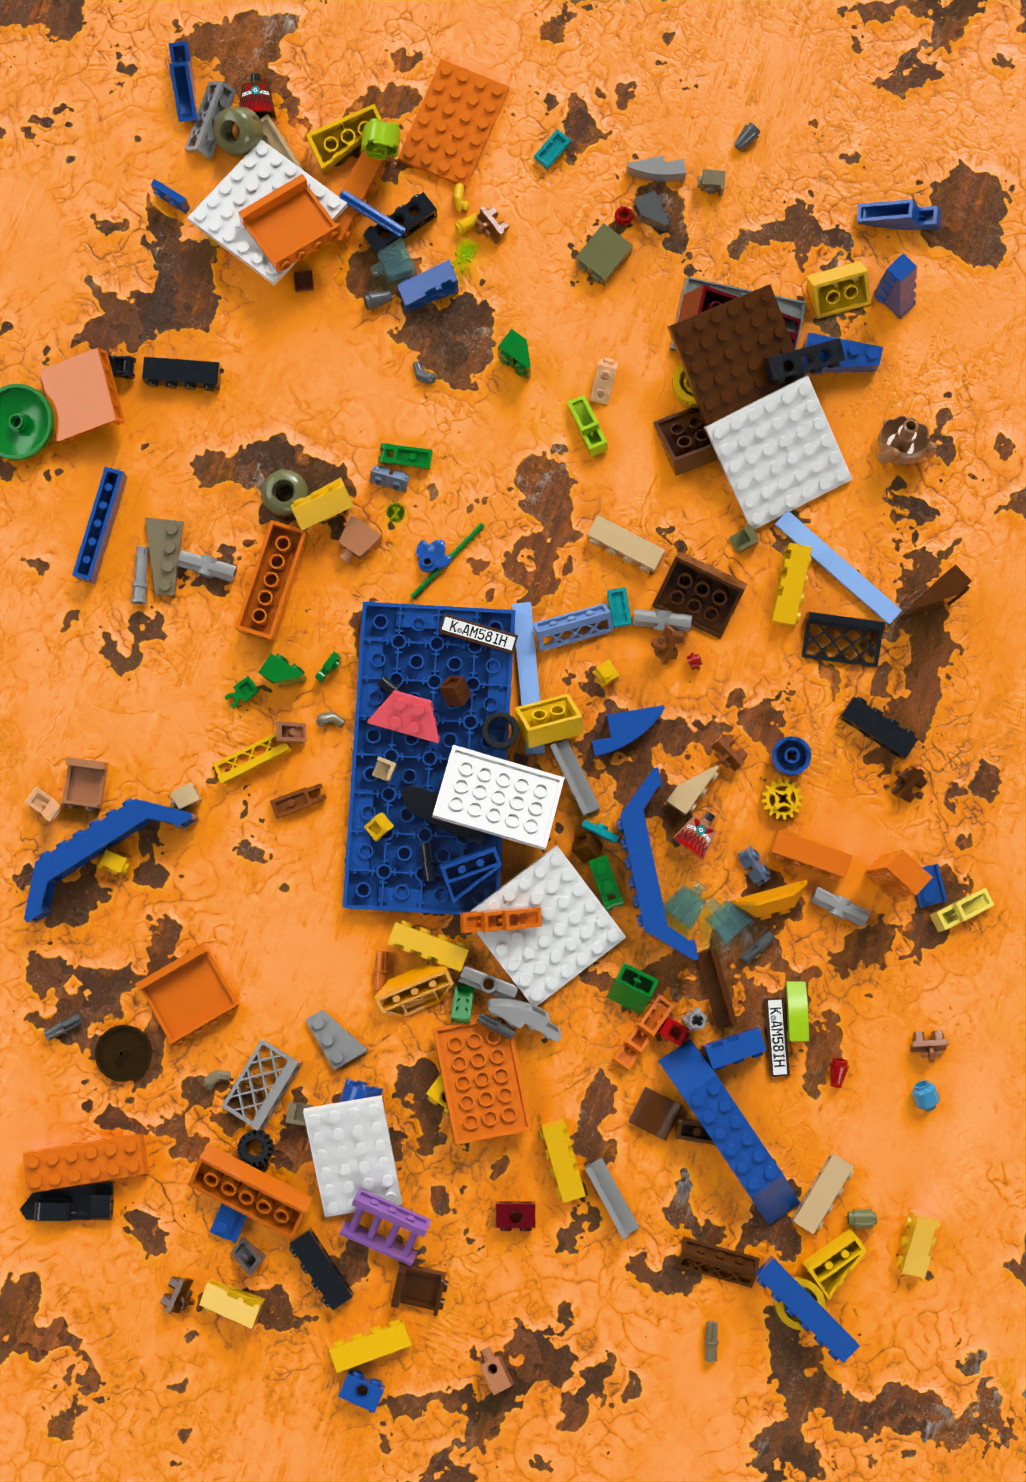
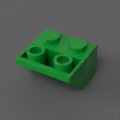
[498,328,531,379]
[258,653,307,687]
[606,963,659,1015]

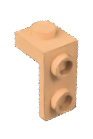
[590,358,618,404]
[24,786,60,821]

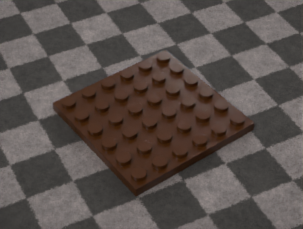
[667,284,804,427]

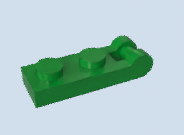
[378,443,433,470]
[588,855,624,911]

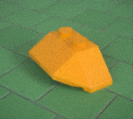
[730,879,808,920]
[374,964,454,1017]

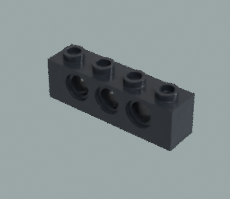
[363,192,438,258]
[763,338,845,384]

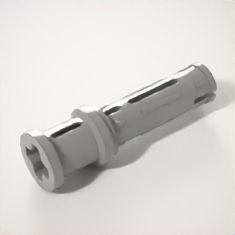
[130,546,149,605]

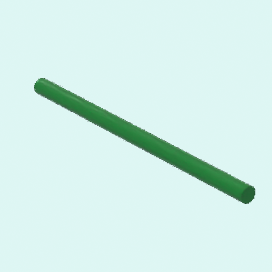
[410,523,485,599]

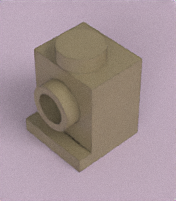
[698,169,726,196]

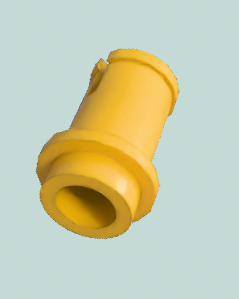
[455,213,479,234]

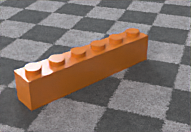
[331,151,392,247]

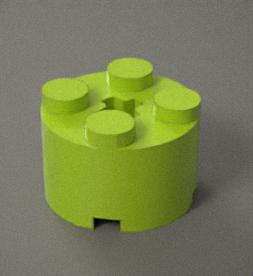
[361,118,401,160]

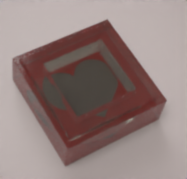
[294,270,314,292]

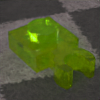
[452,237,479,273]

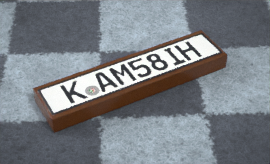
[439,614,518,655]
[764,997,790,1077]

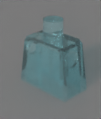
[369,237,417,282]
[663,881,706,929]
[705,897,753,945]

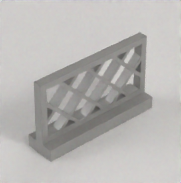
[221,1039,303,1131]

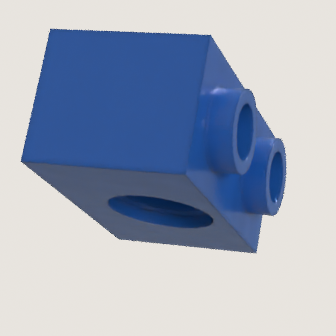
[338,1370,385,1413]

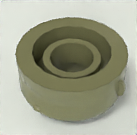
[213,107,263,156]
[261,469,310,519]

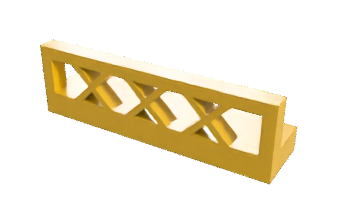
[213,732,292,785]

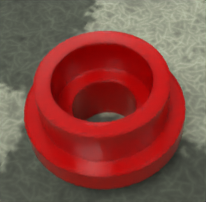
[614,206,633,226]
[687,652,703,670]

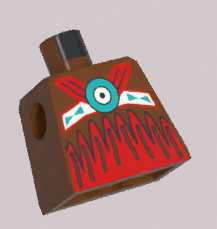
[239,73,276,119]

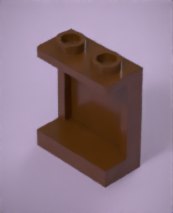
[391,1262,449,1316]

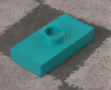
[533,129,572,170]
[607,587,632,628]
[581,820,619,844]

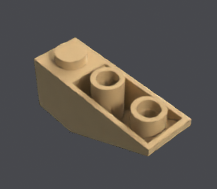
[666,765,719,815]

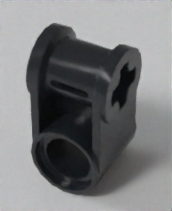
[108,355,137,379]

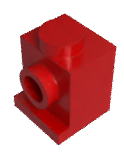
[658,1016,689,1046]

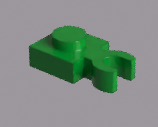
[315,651,342,683]
[224,676,260,708]

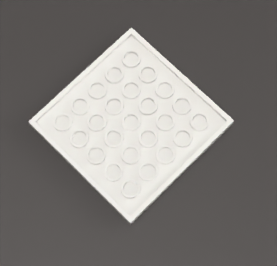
[187,139,348,286]
[704,376,852,530]
[470,845,626,1006]

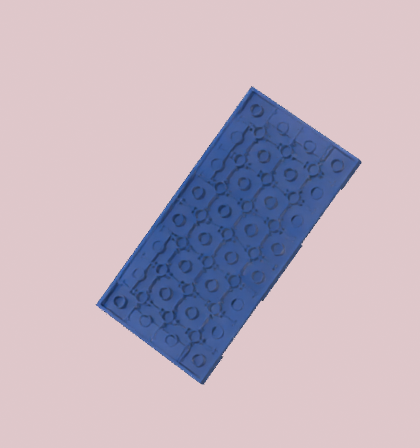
[343,602,516,915]

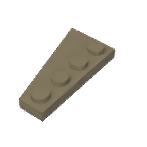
[145,517,184,597]

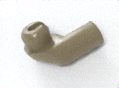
[316,711,346,728]
[203,1070,231,1090]

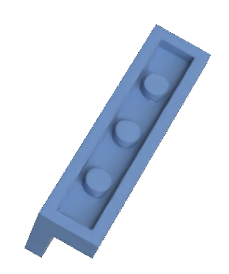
[533,603,613,651]

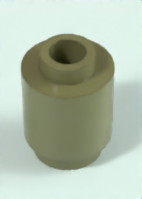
[847,1208,877,1229]

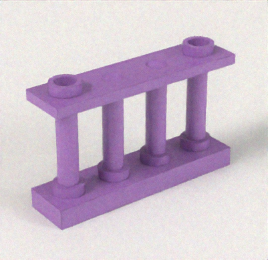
[339,1188,431,1266]

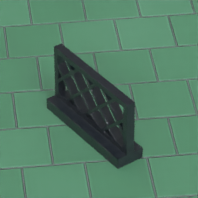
[801,612,885,667]

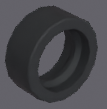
[482,712,519,750]

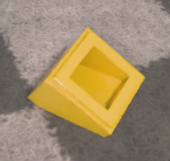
[364,812,394,841]

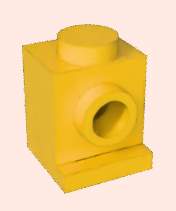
[592,659,619,688]
[98,849,131,875]

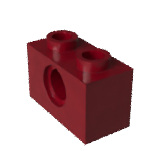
[496,1201,536,1231]

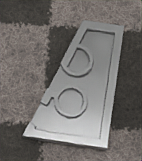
[305,1009,368,1070]

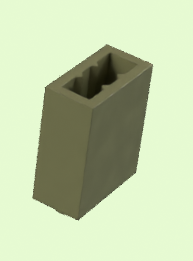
[575,223,633,286]

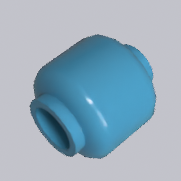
[911,1080,940,1111]

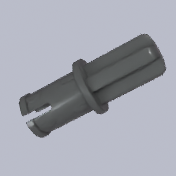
[741,930,776,963]
[477,1013,516,1040]
[44,1014,83,1041]

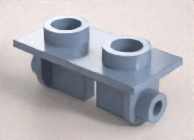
[370,465,410,492]
[738,846,771,886]

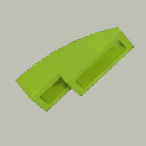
[567,395,608,457]
[786,982,809,1041]

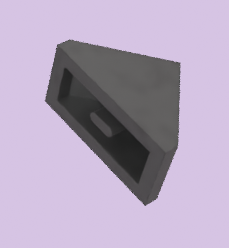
[231,1237,267,1276]

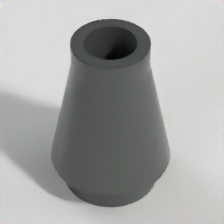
[733,122,761,151]
[363,290,392,311]

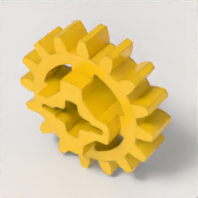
[761,778,803,820]

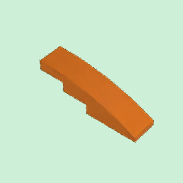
[460,907,542,933]
[612,994,675,1071]

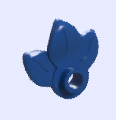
[416,540,452,573]

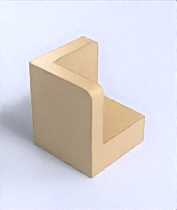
[372,756,398,783]

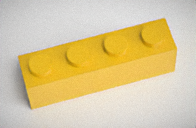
[329,1318,413,1373]

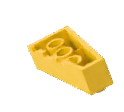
[306,104,382,174]
[539,1118,586,1203]

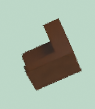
[439,676,472,707]
[513,753,537,769]
[571,831,603,864]

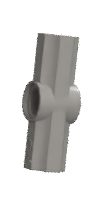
[177,550,238,582]
[633,609,692,632]
[810,887,870,927]
[458,966,518,1000]
[682,1007,708,1032]

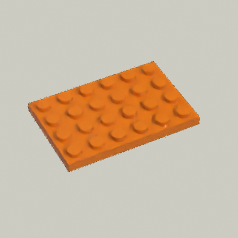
[398,59,510,189]
[432,1016,532,1146]

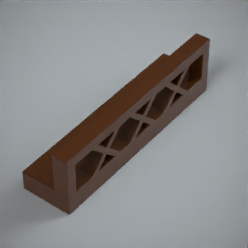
[697,949,738,1029]
[676,1237,760,1288]

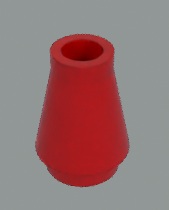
[830,1058,849,1088]

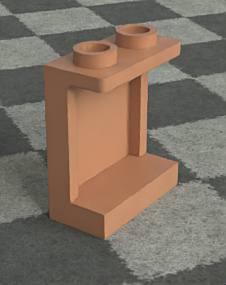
[60,757,109,812]

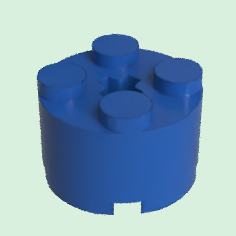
[770,736,811,777]
[339,1078,383,1102]

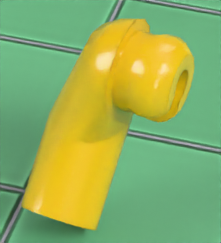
[453,183,469,211]

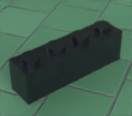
[142,357,222,391]
[838,697,918,760]
[289,1228,354,1310]

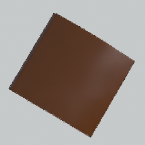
[628,1087,683,1141]

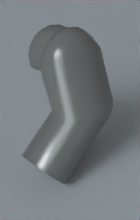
[413,361,436,385]

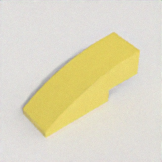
[930,888,994,932]

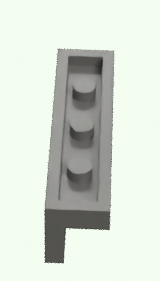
[184,81,236,159]
[550,739,600,816]
[584,1157,639,1240]

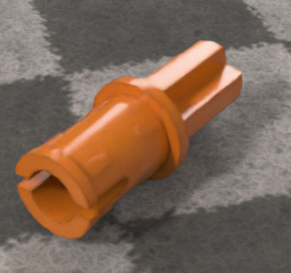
[373,951,389,990]

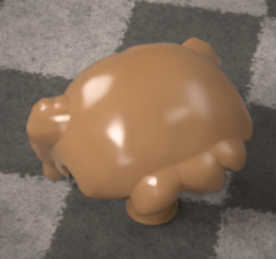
[877,415,937,466]

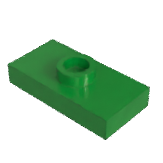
[451,984,474,1024]

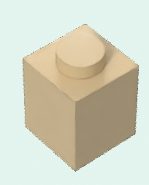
[170,782,203,811]

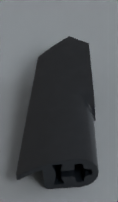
[401,785,486,846]
[19,1182,114,1221]

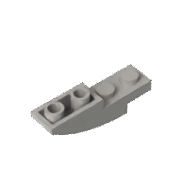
[488,998,562,1042]

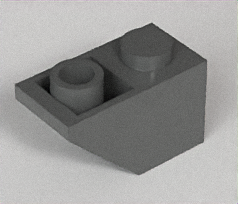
[633,190,671,232]

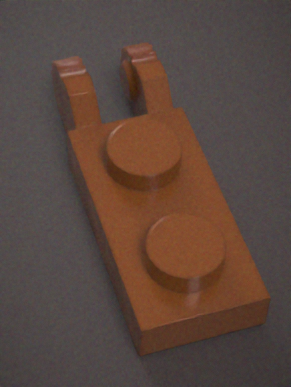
[270,783,327,819]

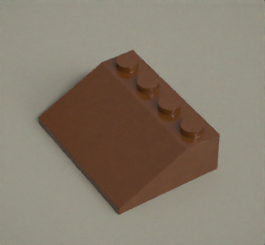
[653,408,719,476]
[652,551,747,639]
[899,564,972,620]

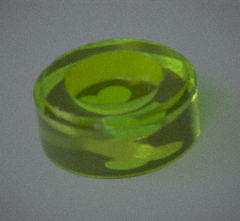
[386,503,405,522]

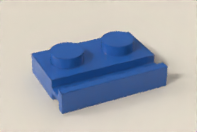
[150,179,190,214]
[916,864,948,908]
[210,1203,247,1243]

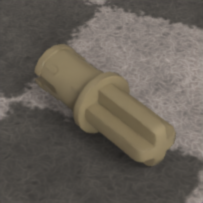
[704,1321,719,1362]

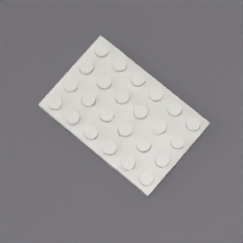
[432,745,564,850]
[303,1095,402,1217]

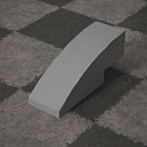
[626,155,687,182]

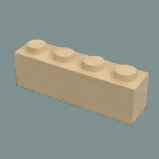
[587,515,665,573]
[791,1152,854,1234]

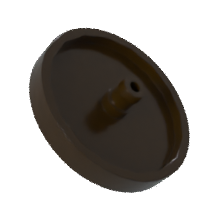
[95,1025,153,1082]

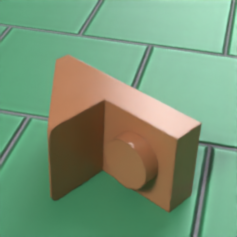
[276,721,307,743]

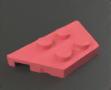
[367,690,440,743]

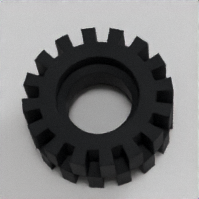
[237,1130,274,1167]

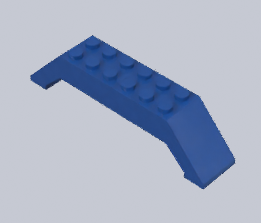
[616,767,699,960]
[24,798,199,923]
[658,1039,800,1225]

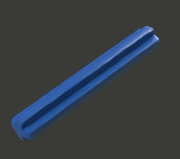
[339,190,405,237]

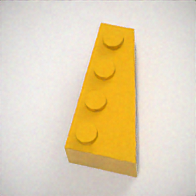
[770,542,812,628]
[387,920,469,972]

